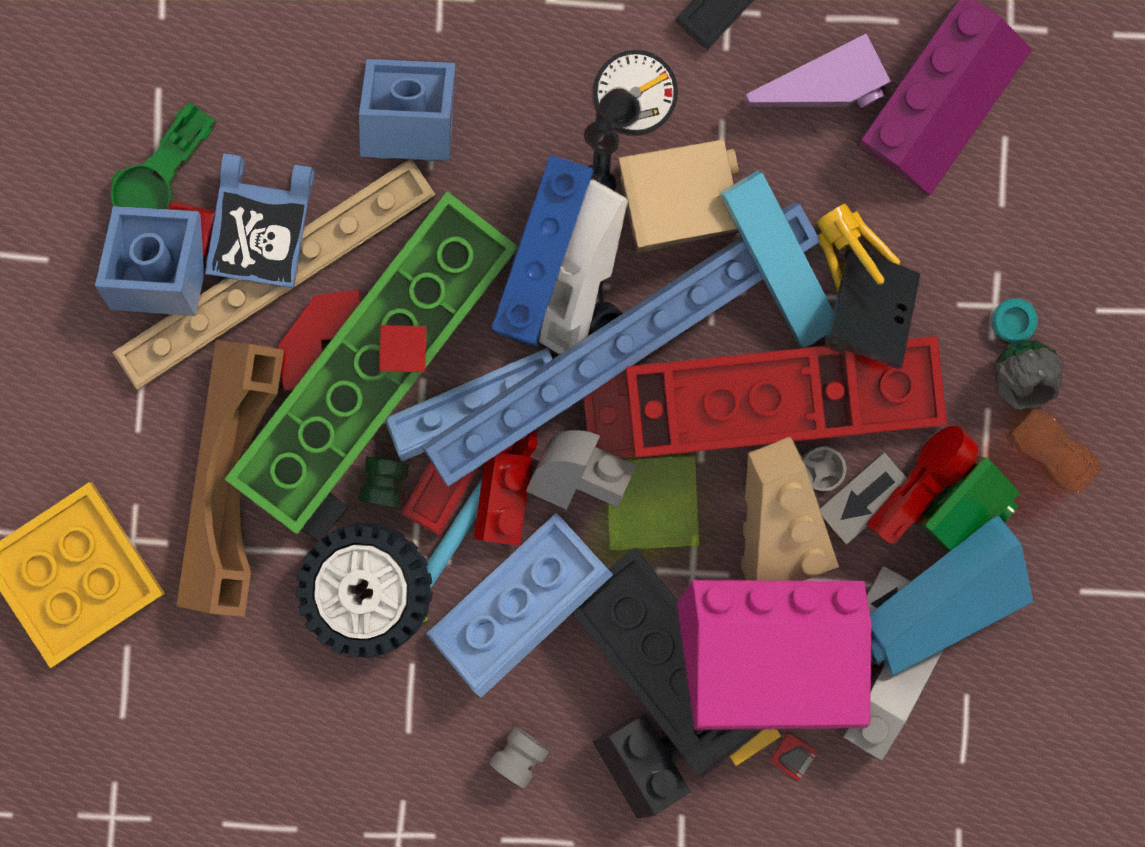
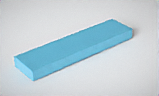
[719,171,834,348]

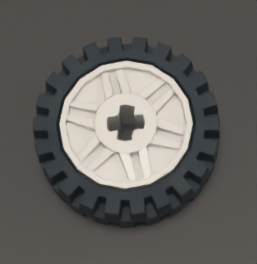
[296,523,433,658]

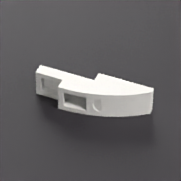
[539,179,628,354]

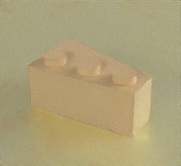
[741,437,839,581]

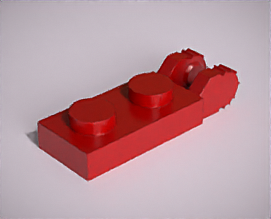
[474,428,538,546]

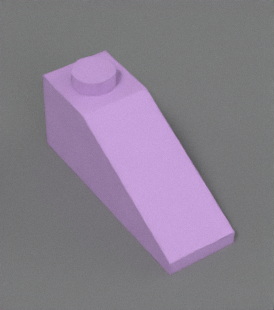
[744,33,891,108]

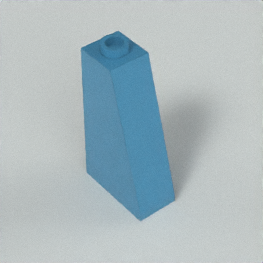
[870,516,1034,676]

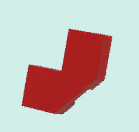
[277,289,361,391]

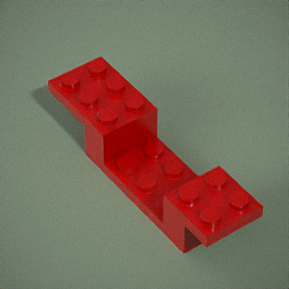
[584,336,947,459]

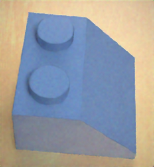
[359,59,455,161]
[95,206,204,316]

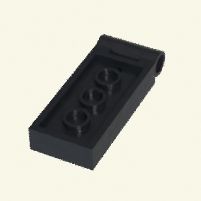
[572,548,764,778]

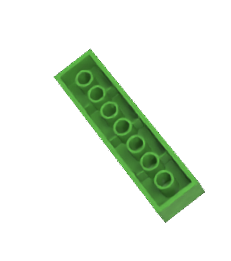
[225,192,518,534]

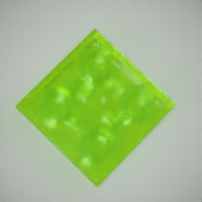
[607,456,700,550]

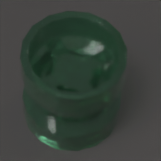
[358,456,410,508]

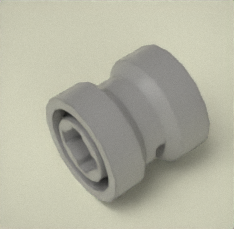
[801,446,847,491]
[489,726,551,788]

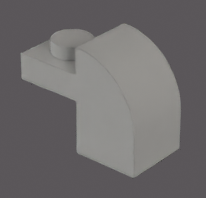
[526,430,636,510]

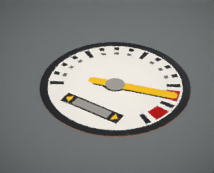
[593,50,678,134]

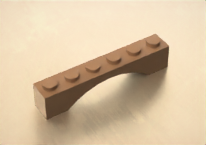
[176,340,284,617]

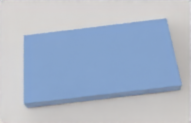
[426,513,613,698]

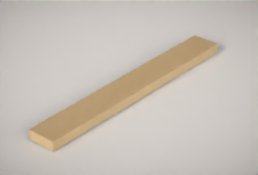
[112,159,436,390]

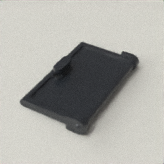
[825,245,920,369]

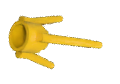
[816,204,900,292]

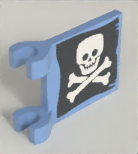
[205,153,315,288]

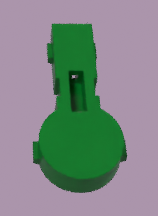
[110,102,217,209]

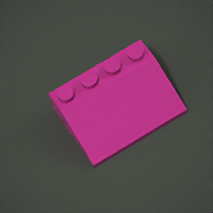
[677,580,871,730]

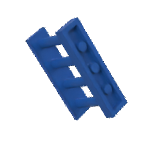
[492,155,594,347]

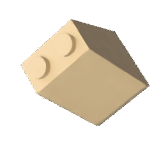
[618,139,739,253]

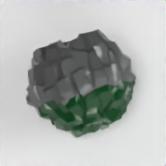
[993,339,1065,411]

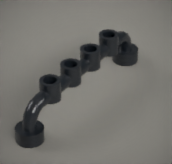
[584,88,641,333]

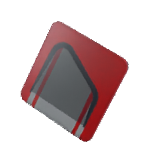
[770,733,817,780]

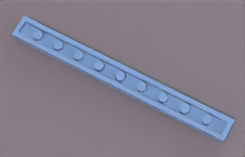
[422,202,820,486]

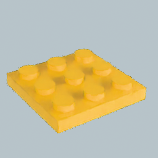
[0,482,165,668]

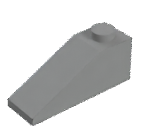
[839,649,944,761]

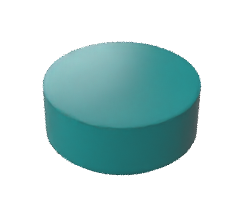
[991,298,1038,344]

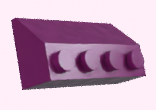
[856,0,1032,196]

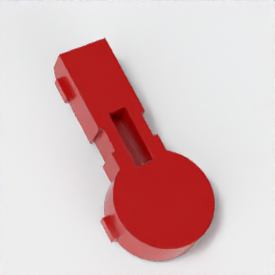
[866,426,978,544]

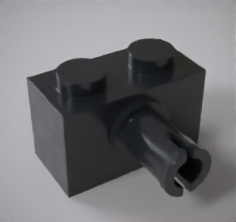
[592,714,691,819]

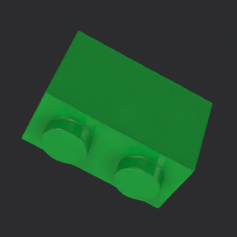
[915,457,1020,553]

